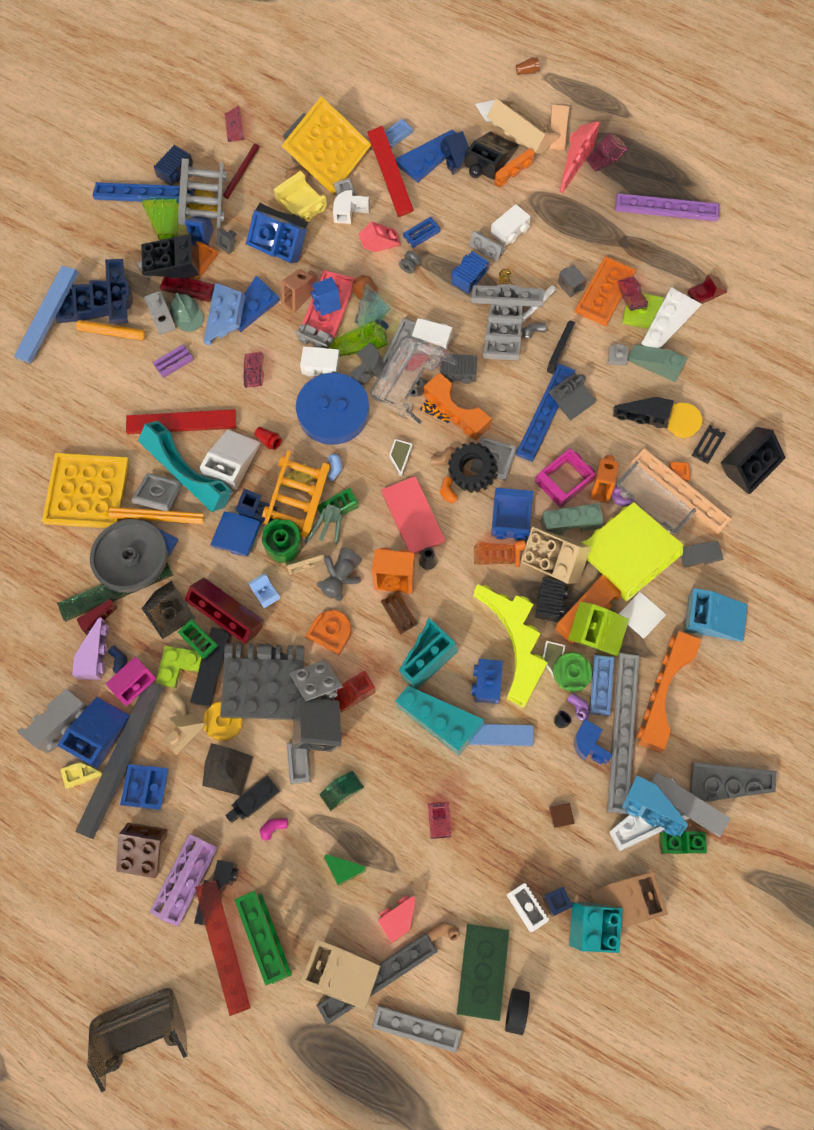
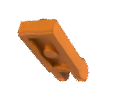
[494,149,535,187]

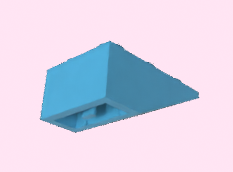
[684,588,747,642]
[622,776,688,836]

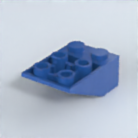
[57,697,130,769]

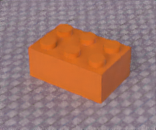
[372,547,415,594]

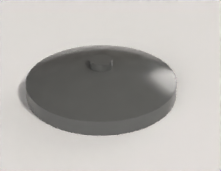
[90,519,168,593]

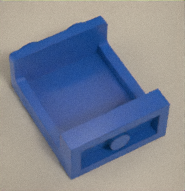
[491,488,533,541]

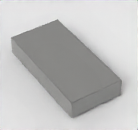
[287,743,311,785]

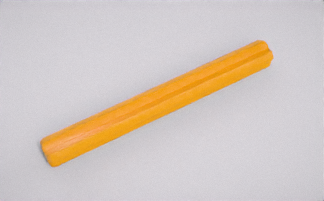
[108,507,204,524]

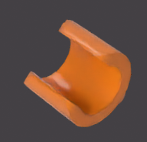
[514,540,526,567]

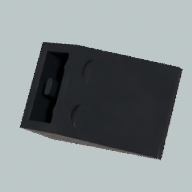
[141,234,200,279]

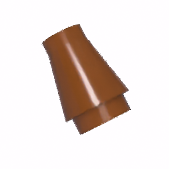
[516,57,540,75]

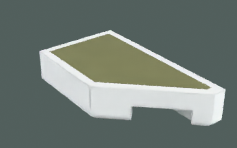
[389,439,413,476]
[542,641,565,681]

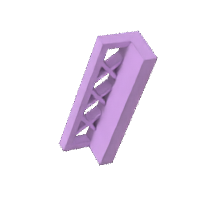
[150,834,218,927]

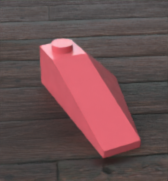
[560,121,600,193]

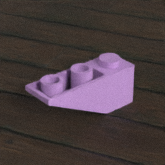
[72,618,109,680]

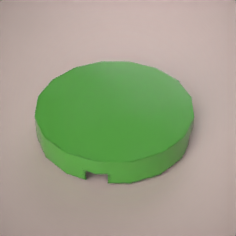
[553,652,592,692]

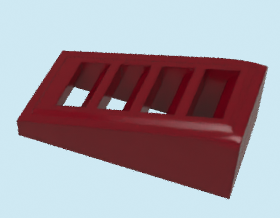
[76,599,117,635]

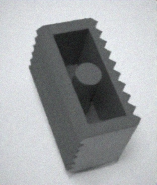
[440,353,477,384]

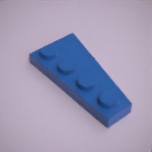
[395,130,456,183]

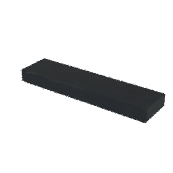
[190,627,231,707]

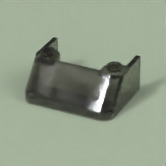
[87,988,188,1092]

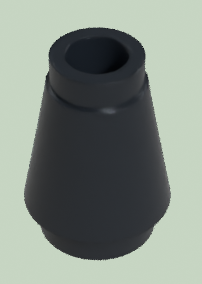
[419,548,438,570]

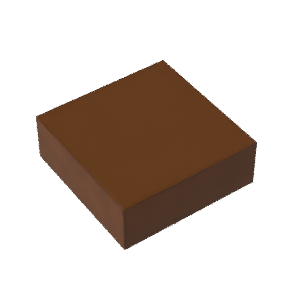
[549,803,575,828]

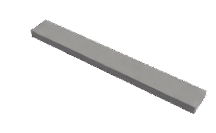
[607,653,639,815]

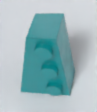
[399,618,458,690]

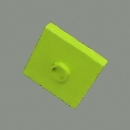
[622,291,664,329]

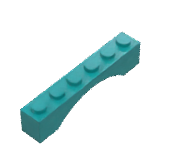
[138,421,233,512]

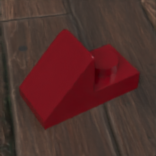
[688,275,727,304]

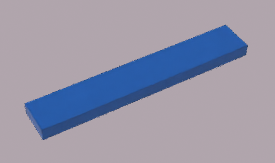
[92,182,195,204]
[516,364,575,462]

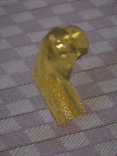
[499,268,515,285]

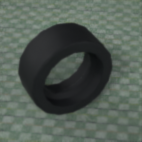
[505,988,530,1035]

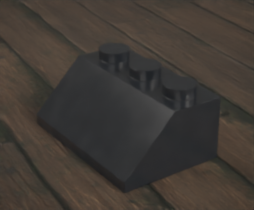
[720,427,786,494]

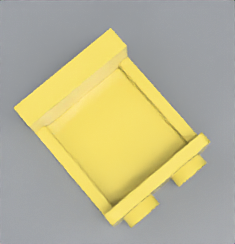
[274,171,327,222]

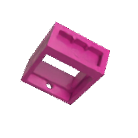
[535,448,596,508]

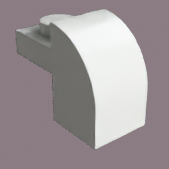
[333,190,370,224]

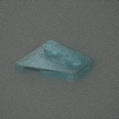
[354,284,390,335]

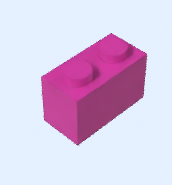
[105,656,157,706]

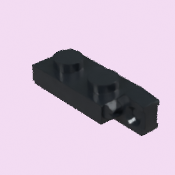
[225,775,280,823]

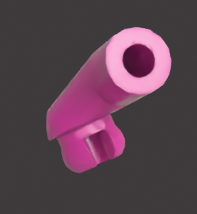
[259,818,288,841]

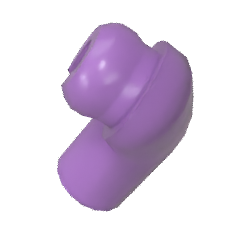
[611,484,634,507]
[567,692,589,721]

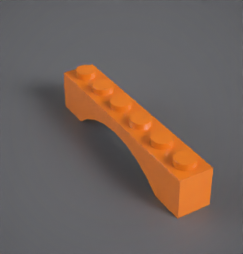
[636,631,702,753]

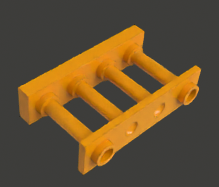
[262,450,330,538]

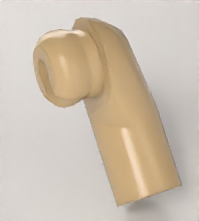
[169,692,187,717]

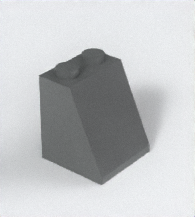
[292,695,342,752]

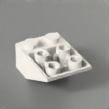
[200,430,261,490]

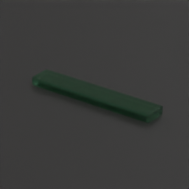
[57,562,173,622]

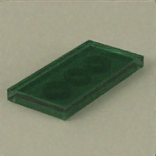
[456,924,509,1021]

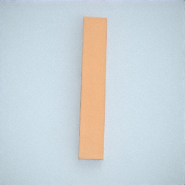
[631,448,731,534]

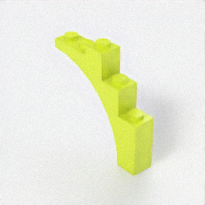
[473,584,548,708]

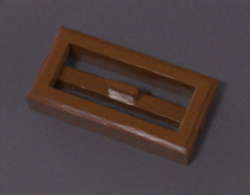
[381,592,417,635]

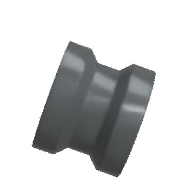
[399,251,421,274]

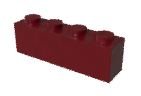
[185,577,264,644]

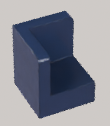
[542,886,573,917]

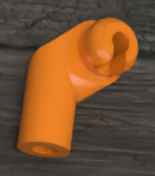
[440,477,458,503]

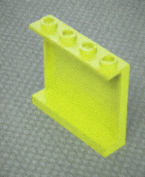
[581,502,684,601]

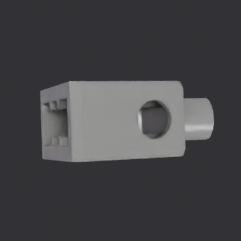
[144,291,176,335]

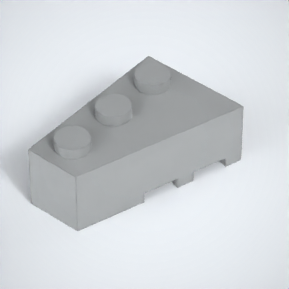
[17,689,88,754]

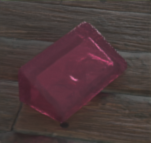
[225,106,244,142]

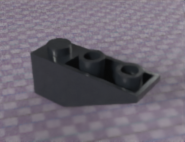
[613,397,674,428]

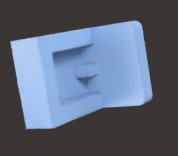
[249,574,280,608]

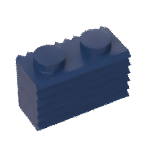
[154,145,193,185]

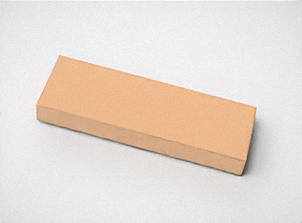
[549,105,569,150]

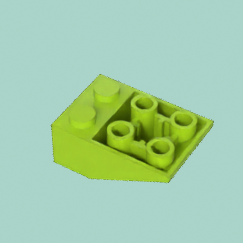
[568,602,629,656]

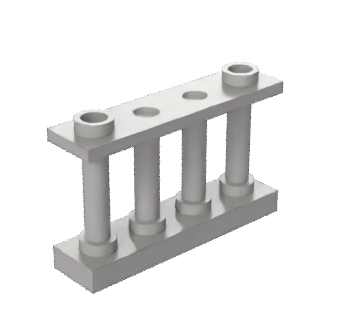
[178,158,226,228]

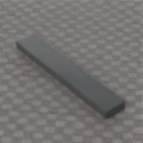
[316,933,438,1025]

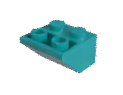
[569,902,623,953]

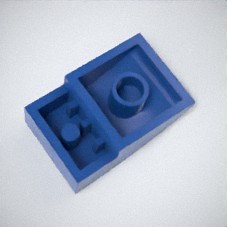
[246,210,307,263]

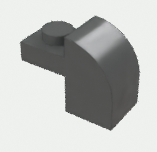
[350,342,385,386]

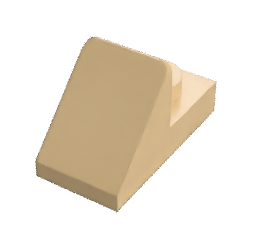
[163,714,205,754]

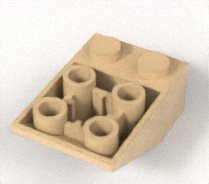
[521,527,591,584]
[300,940,381,1010]

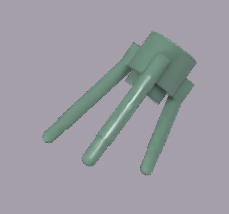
[305,505,343,544]

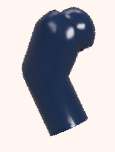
[108,645,127,674]

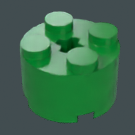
[262,519,302,563]

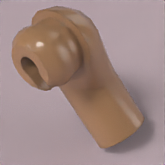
[285,167,310,180]
[431,447,456,466]
[427,922,460,942]

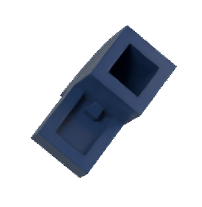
[236,488,278,523]

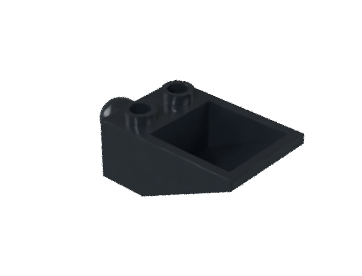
[465,132,519,180]

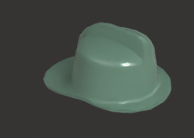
[170,293,203,332]

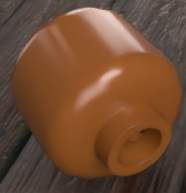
[352,275,378,302]

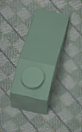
[627,344,687,382]

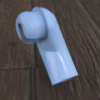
[326,454,343,482]

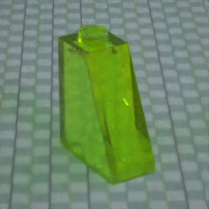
[142,199,179,240]

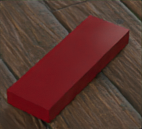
[160,277,215,302]

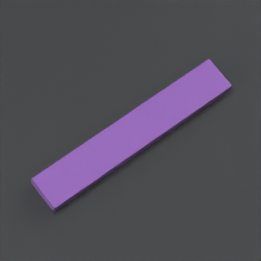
[615,193,719,221]

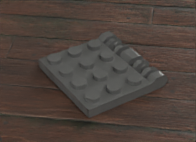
[220,643,304,720]

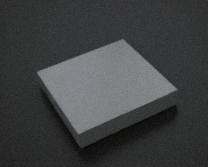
[470,436,517,481]
[132,473,182,512]

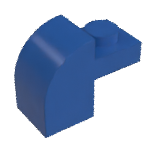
[574,719,613,765]

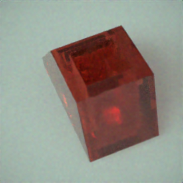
[334,671,376,713]

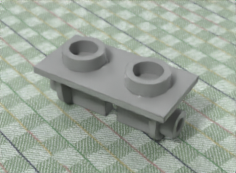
[469,231,506,262]
[295,324,333,349]

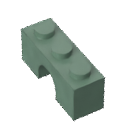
[541,503,603,535]

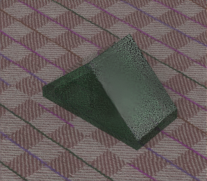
[319,771,364,811]

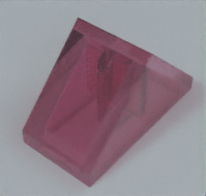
[428,802,451,839]

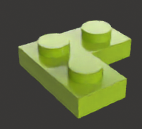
[155,646,202,688]

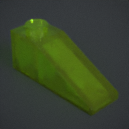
[330,321,388,357]

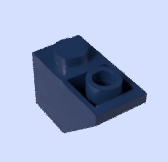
[440,131,469,175]

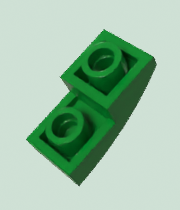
[660,831,707,854]

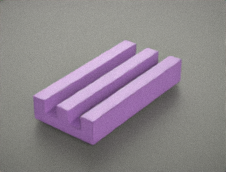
[153,344,193,378]

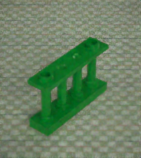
[234,890,292,986]

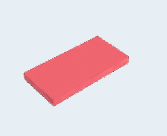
[303,270,356,340]
[381,476,445,554]

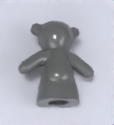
[317,547,362,601]

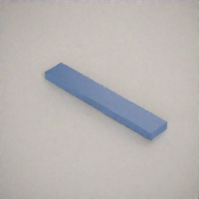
[14,266,79,364]

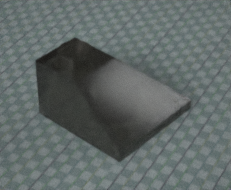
[142,581,195,639]
[202,743,254,796]

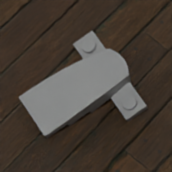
[471,284,544,361]

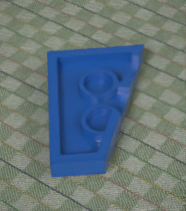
[237,276,280,333]

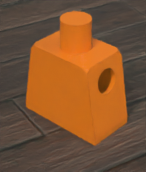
[590,455,619,503]

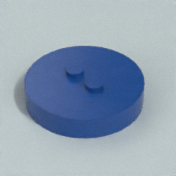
[296,373,369,445]

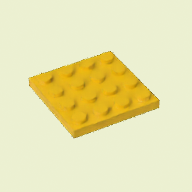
[281,96,371,194]
[42,453,130,528]

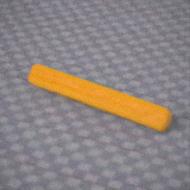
[76,320,145,340]

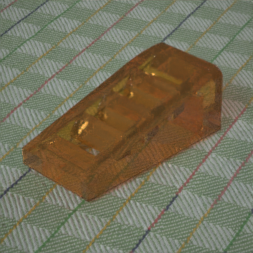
[474,542,515,565]

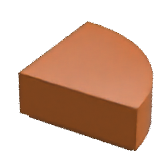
[669,462,690,482]

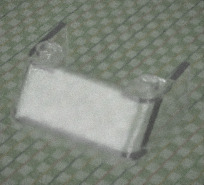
[370,335,457,424]
[616,460,697,537]

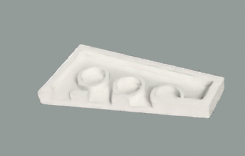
[641,287,702,348]
[609,778,689,852]

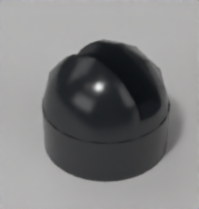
[554,711,572,729]

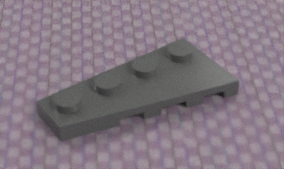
[690,762,777,802]

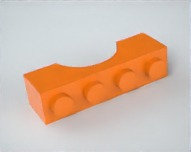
[424,372,492,441]

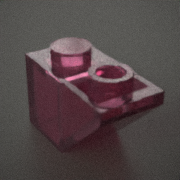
[586,133,628,172]

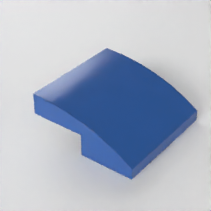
[210,511,262,557]
[120,764,169,810]

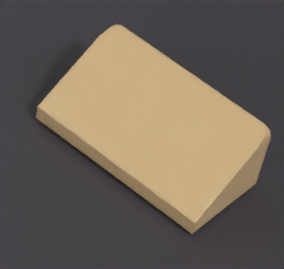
[286,551,325,575]

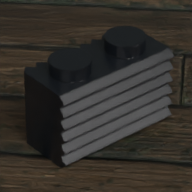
[535,577,569,622]

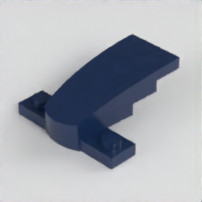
[56,259,133,324]

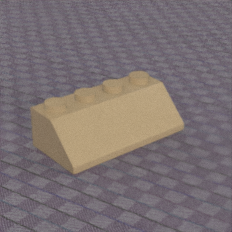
[487,98,561,155]

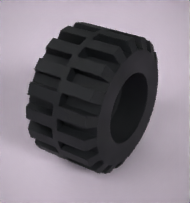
[448,442,498,493]

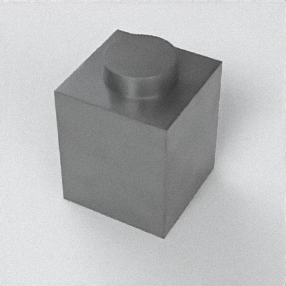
[558,265,587,298]

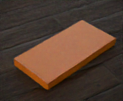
[575,256,636,326]

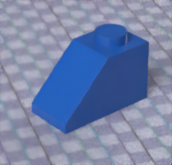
[185,217,214,245]

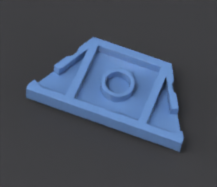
[203,283,245,345]

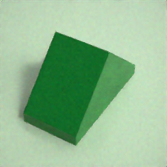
[324,854,366,886]

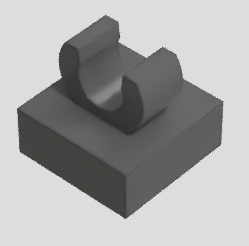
[216,228,237,254]

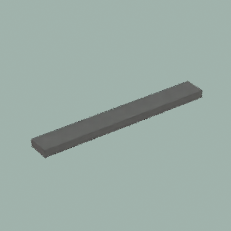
[75,683,164,839]

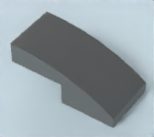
[681,541,724,568]

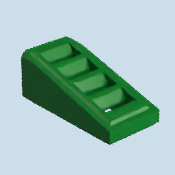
[317,488,359,523]
[177,619,218,659]

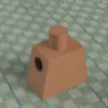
[281,269,317,313]

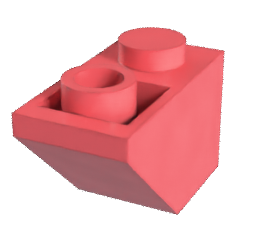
[359,221,401,252]
[378,895,416,943]

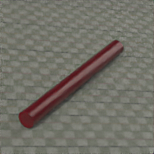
[223,144,259,199]

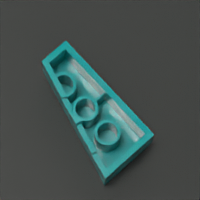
[395,686,484,756]

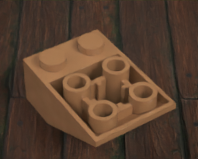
[589,871,668,928]

